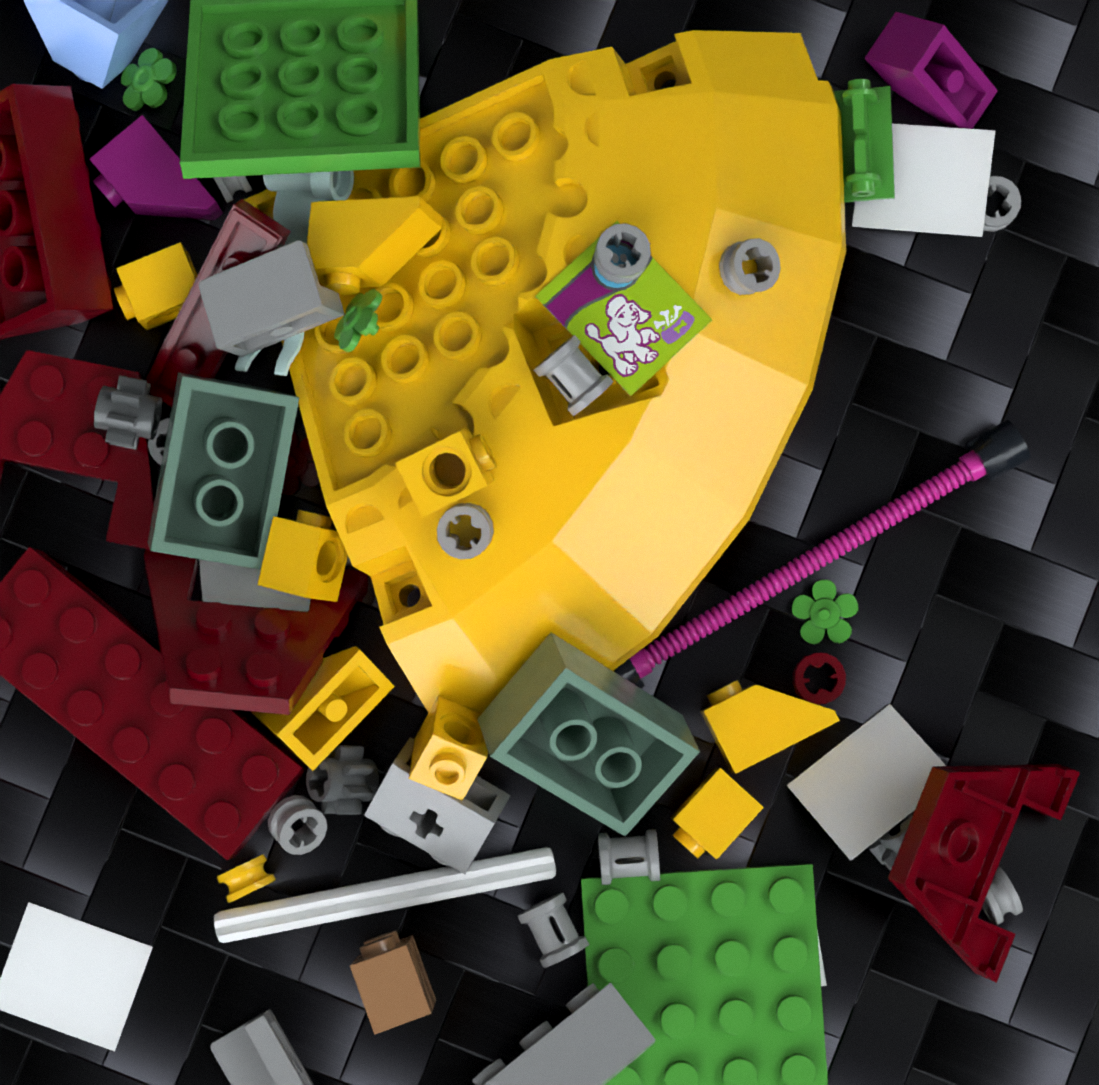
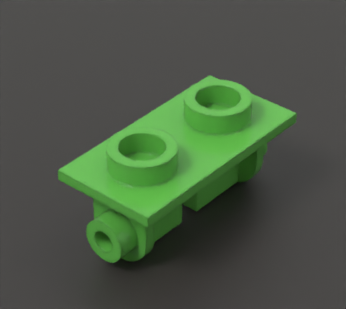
[834,79,895,203]

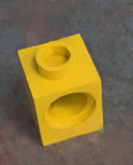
[114,242,198,330]
[395,426,497,518]
[257,510,348,602]
[408,695,488,801]
[670,767,764,860]

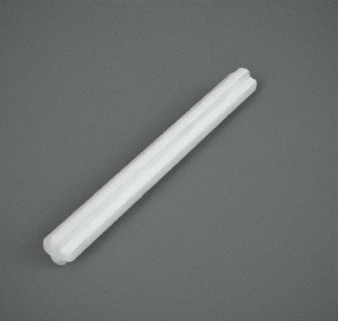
[214,847,556,943]

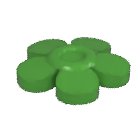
[121,48,177,111]
[334,289,382,352]
[792,579,858,644]

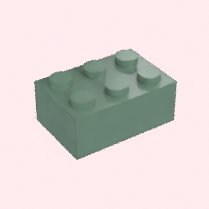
[147,372,299,570]
[477,632,700,836]

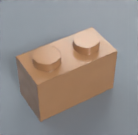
[350,930,437,1035]

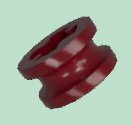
[792,653,846,704]

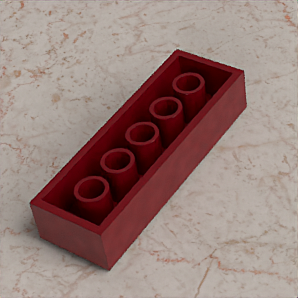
[0,547,308,861]

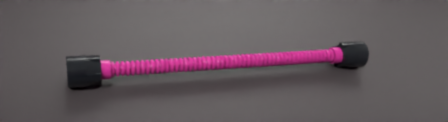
[614,420,1031,688]

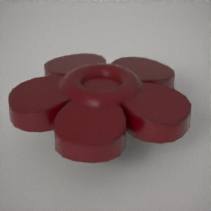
[282,431,320,496]

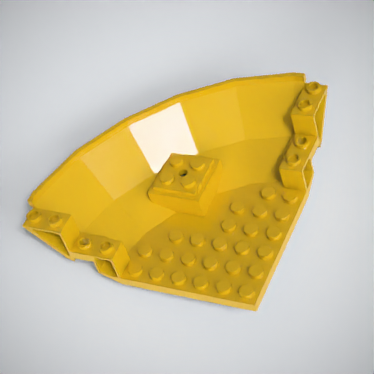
[244,30,846,713]

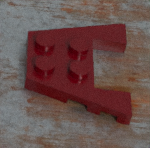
[0,350,156,550]
[144,550,368,715]
[888,764,1080,983]

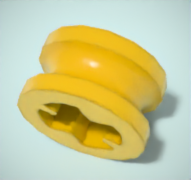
[217,854,276,903]

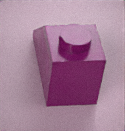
[865,12,998,129]
[89,115,223,220]

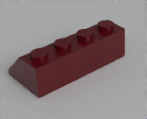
[0,84,113,339]

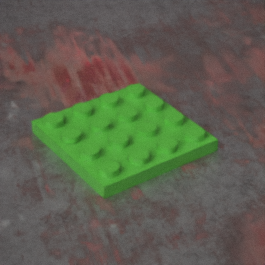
[180,0,420,179]
[581,863,828,1085]

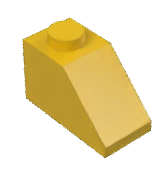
[307,196,443,295]
[251,646,395,771]
[700,680,840,774]

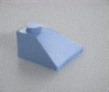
[23,0,168,89]

